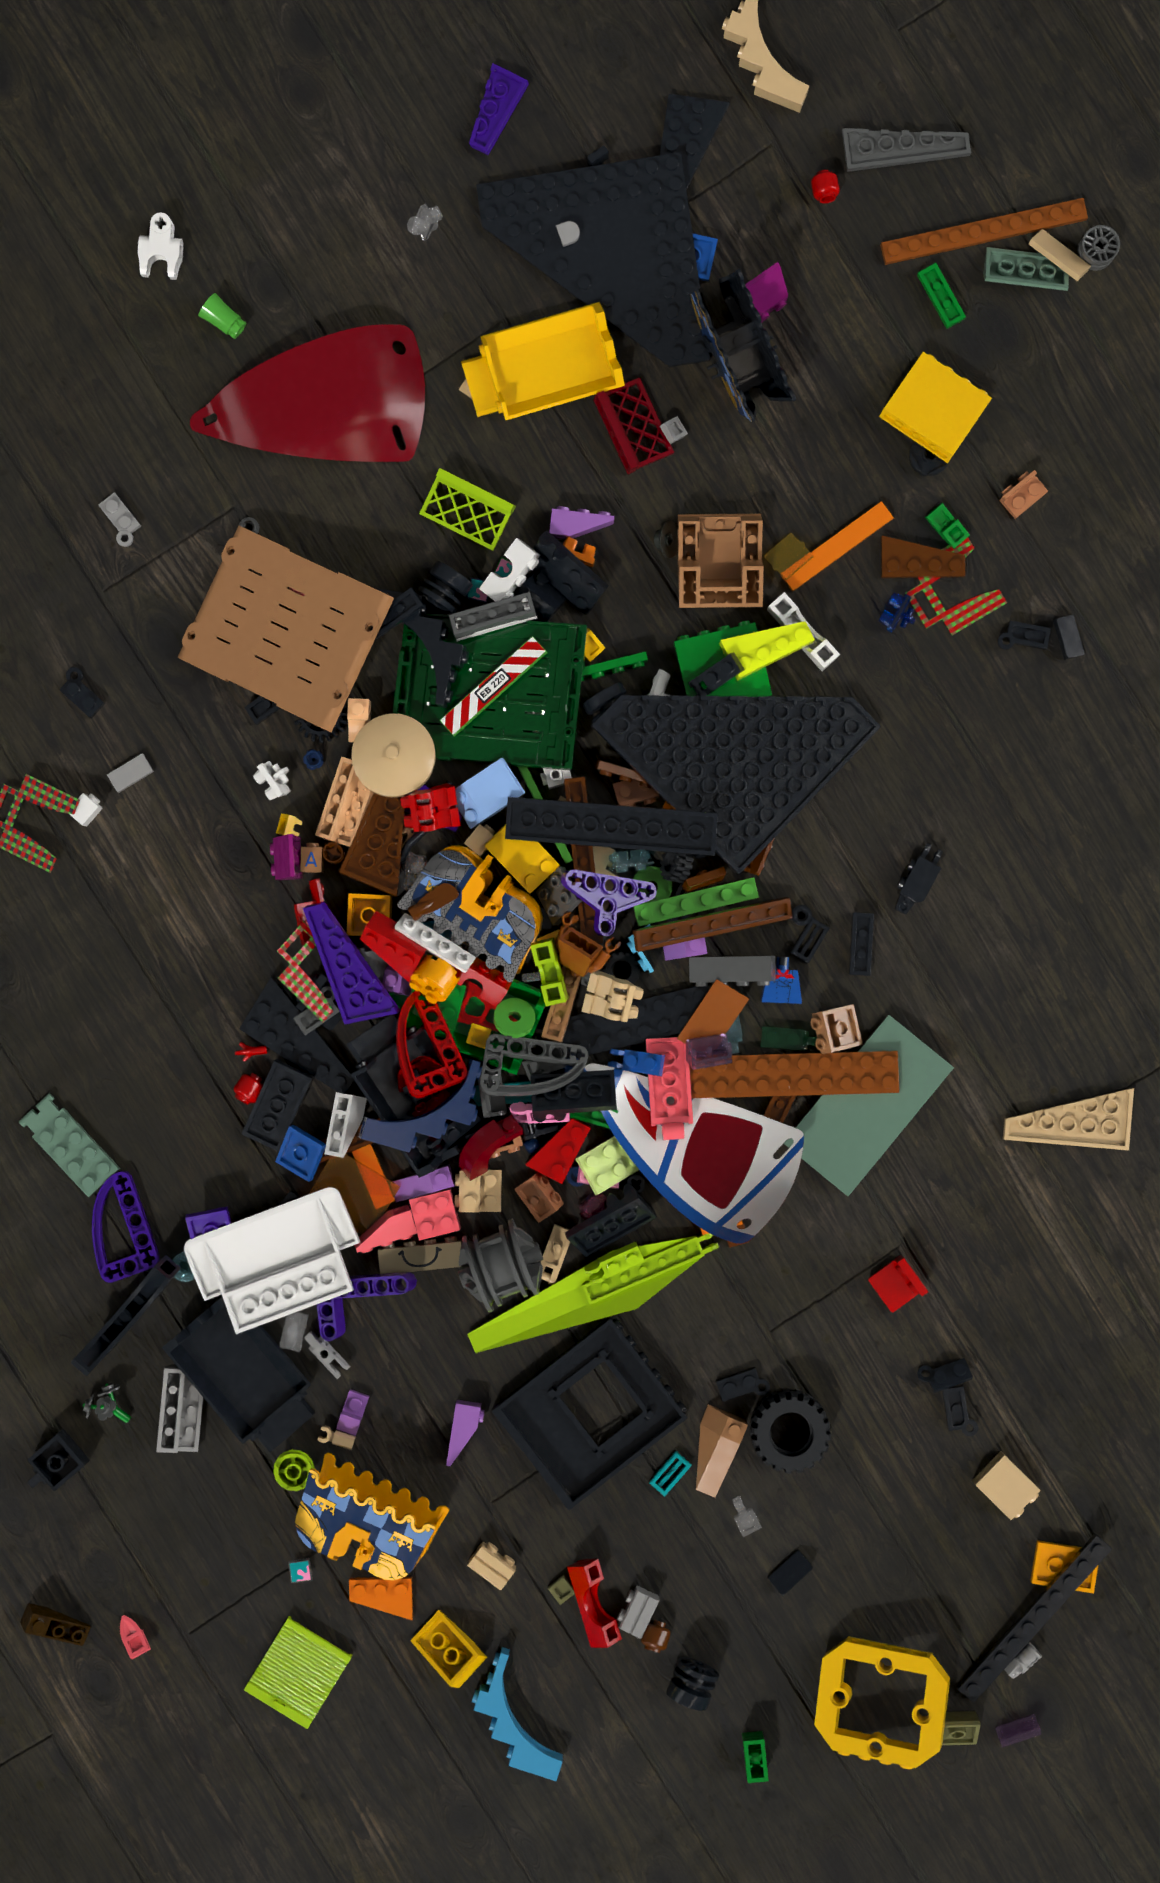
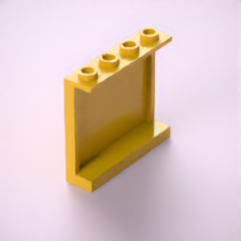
[879,351,992,463]

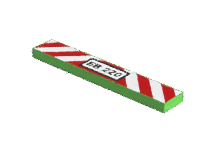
[440,636,547,737]

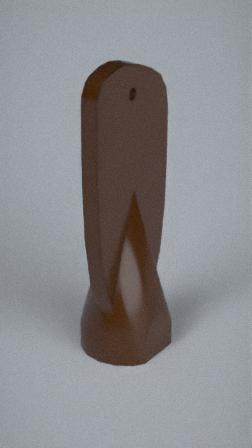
[407,883,459,921]

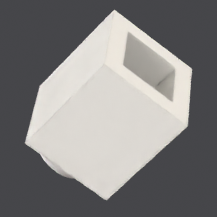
[70,793,103,827]

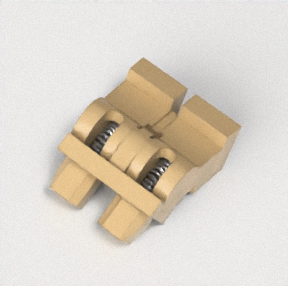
[581,971,644,1022]

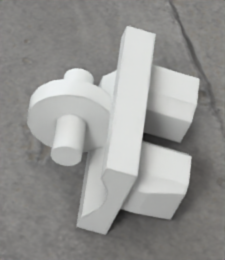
[253,761,291,800]

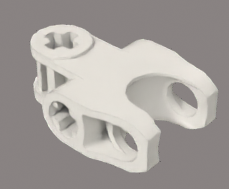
[138,212,183,280]

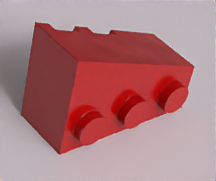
[360,911,427,982]
[525,1118,591,1184]

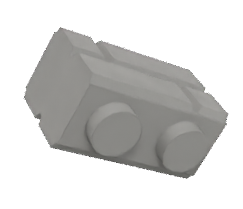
[617,1586,659,1639]

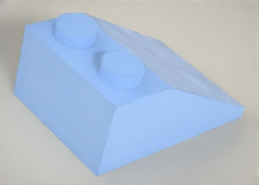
[455,758,525,829]

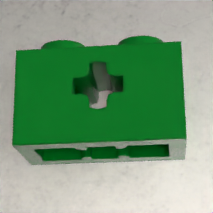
[742,1731,769,1783]

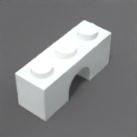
[479,538,540,602]

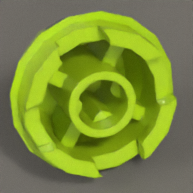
[273,1450,315,1491]

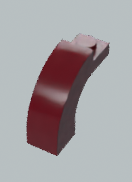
[459,1115,523,1181]

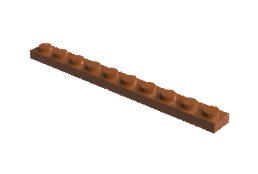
[880,198,1088,265]

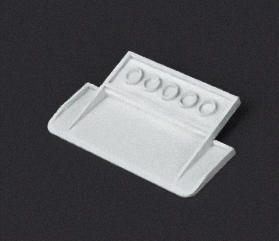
[184,1187,360,1334]

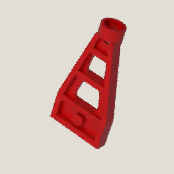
[457,980,518,1032]

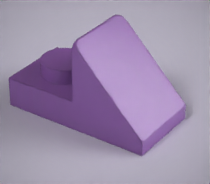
[336,1389,370,1436]

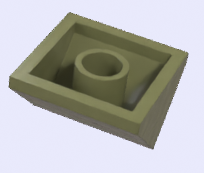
[942,1711,981,1745]

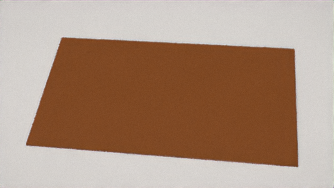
[677,979,749,1056]

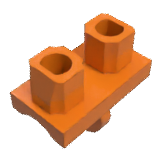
[563,537,596,568]

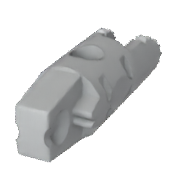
[304,1331,351,1379]

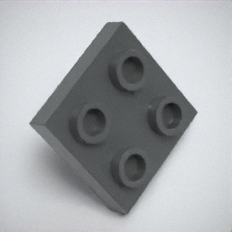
[535,867,582,925]

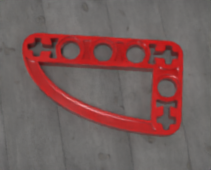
[396,991,467,1098]

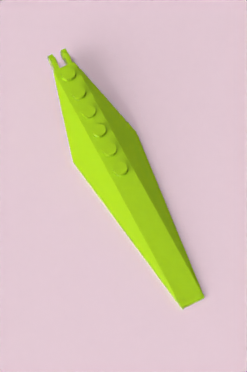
[467,1233,719,1353]

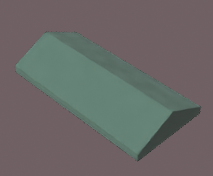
[983,247,1069,291]

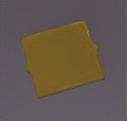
[764,533,814,580]

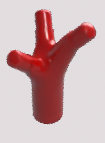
[235,1042,267,1061]

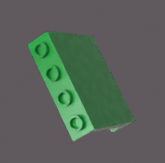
[673,621,772,697]

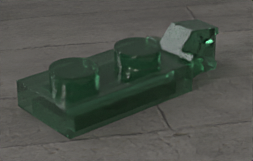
[760,1026,817,1050]

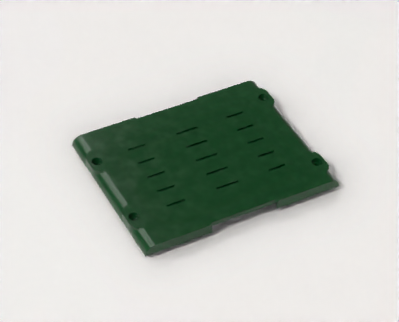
[393,613,587,770]

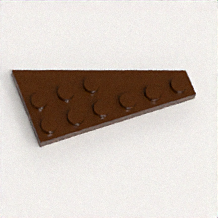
[339,793,405,897]

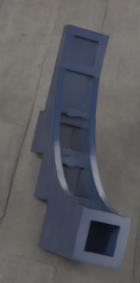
[359,1059,482,1153]

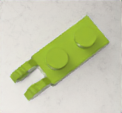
[584,1242,645,1284]

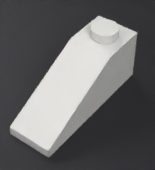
[324,1092,367,1158]

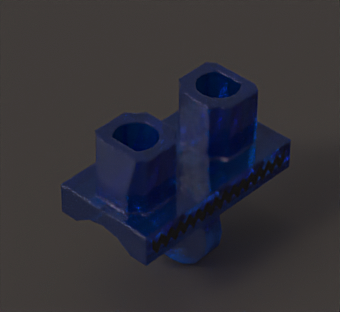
[878,593,916,633]

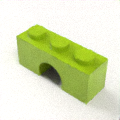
[530,937,569,1006]

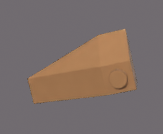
[696,1404,748,1497]

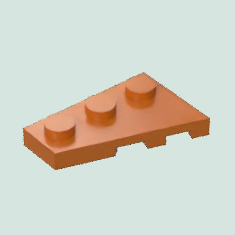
[349,1577,413,1620]

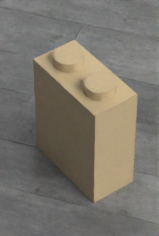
[972,1451,1041,1520]

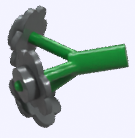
[83,1383,131,1423]

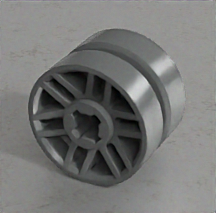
[1077,225,1120,271]

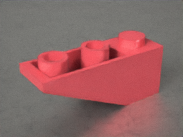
[354,1205,417,1253]

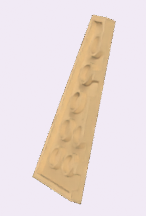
[1003,1088,1134,1150]

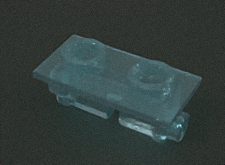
[608,850,654,873]

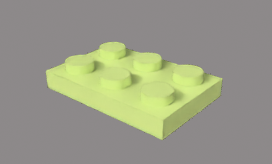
[576,1136,639,1195]

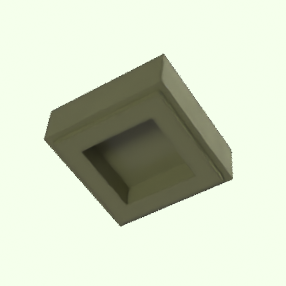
[548,1575,575,1605]

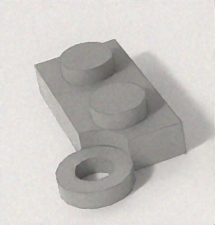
[98,492,141,547]

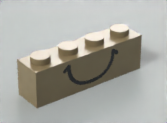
[378,1236,462,1274]

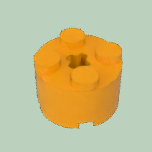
[409,955,460,1004]

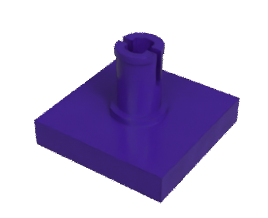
[185,1207,232,1239]

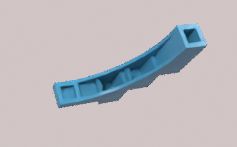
[471,1647,563,1781]

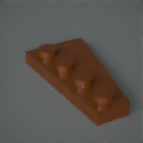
[881,536,965,578]

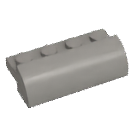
[156,1365,203,1453]

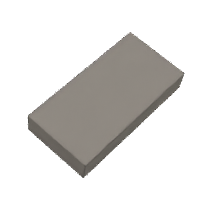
[107,753,154,793]

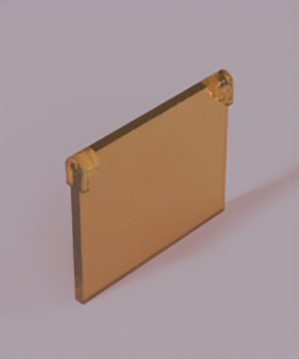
[308,1154,400,1234]

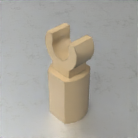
[318,1425,356,1450]

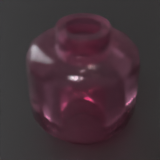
[579,1193,607,1220]

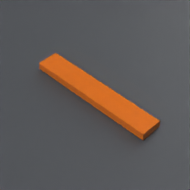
[781,501,894,592]

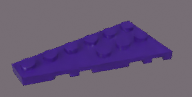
[303,902,401,1024]

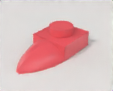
[120,1615,151,1659]

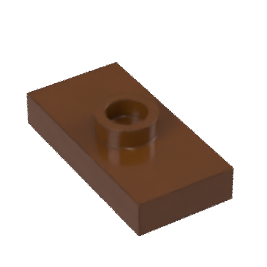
[682,867,726,893]

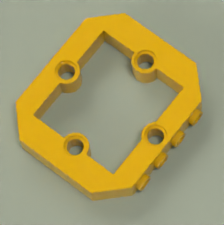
[814,1636,950,1769]

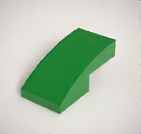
[925,503,970,549]

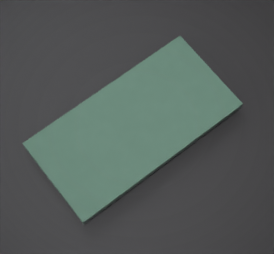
[783,1015,954,1196]

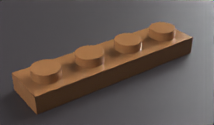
[541,966,582,1043]

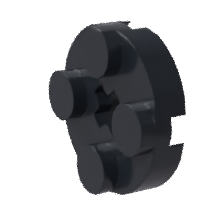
[909,441,949,476]

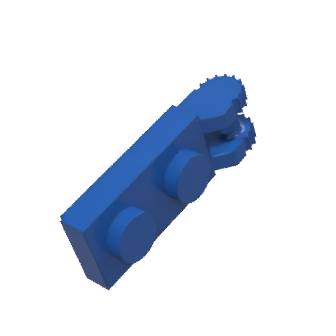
[608,1049,665,1076]

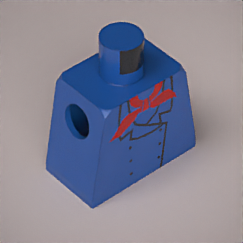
[760,957,802,1004]

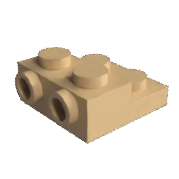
[455,1169,502,1212]

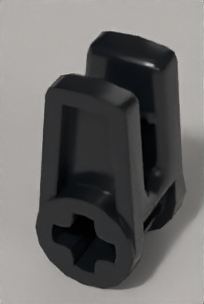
[518,1122,560,1141]

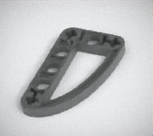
[480,1034,588,1096]

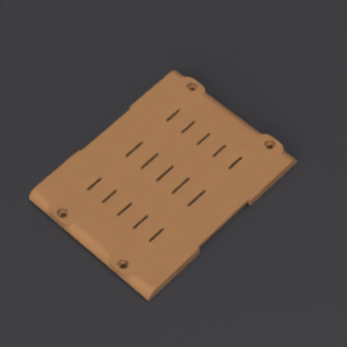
[178,525,394,732]

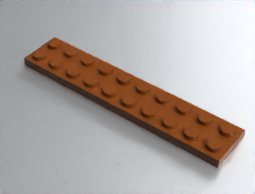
[689,1051,899,1099]

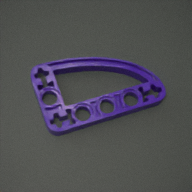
[92,1171,160,1283]

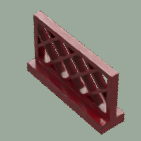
[593,377,674,474]

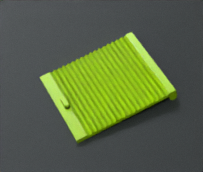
[244,1616,352,1729]

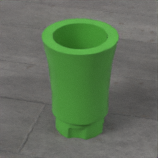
[198,293,247,339]

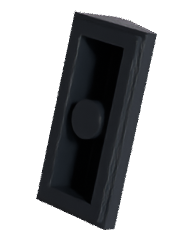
[1053,615,1085,660]
[768,1549,813,1596]

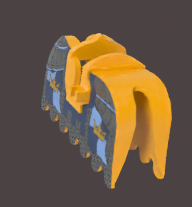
[397,845,543,982]

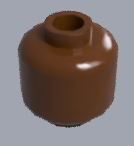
[641,1620,671,1653]

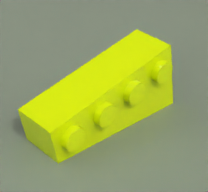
[719,621,815,680]

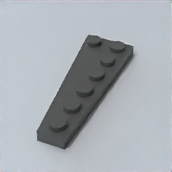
[842,128,971,172]

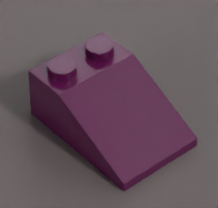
[745,262,788,323]
[270,834,303,880]

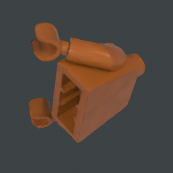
[555,912,621,977]

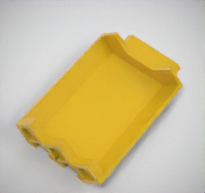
[461,302,625,420]

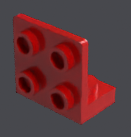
[868,1255,928,1313]

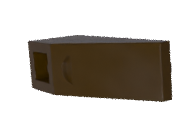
[20,1603,91,1646]

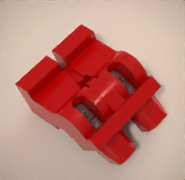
[400,783,461,832]

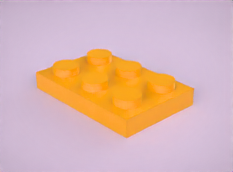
[1030,1540,1098,1594]

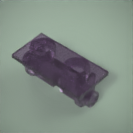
[995,1714,1041,1748]

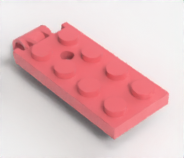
[645,1037,693,1140]

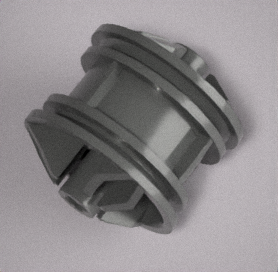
[458,1219,544,1312]

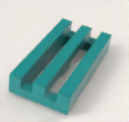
[649,1451,692,1497]

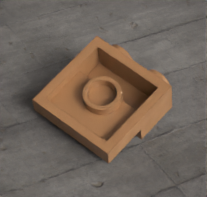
[811,1004,863,1054]

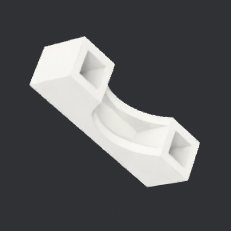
[767,592,840,671]

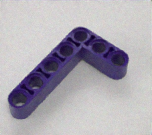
[317,1272,417,1341]

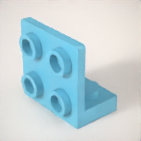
[626,924,654,973]

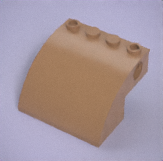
[678,514,764,608]

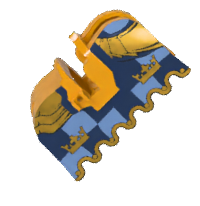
[295,1453,450,1580]

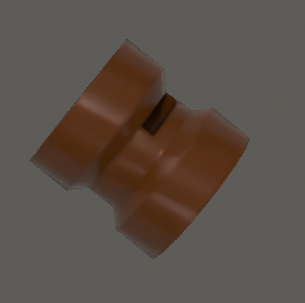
[322,842,345,864]

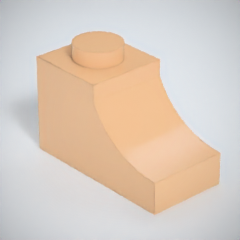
[347,698,371,743]

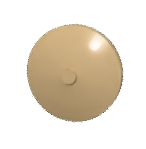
[352,714,436,797]

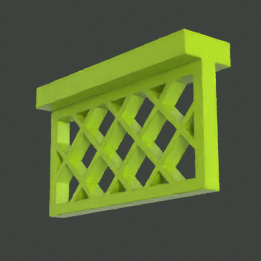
[419,468,516,551]

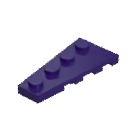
[469,63,529,155]

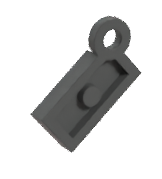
[293,986,340,1036]

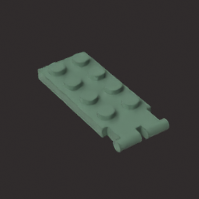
[19,1093,120,1197]

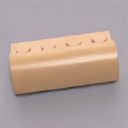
[315,757,374,847]

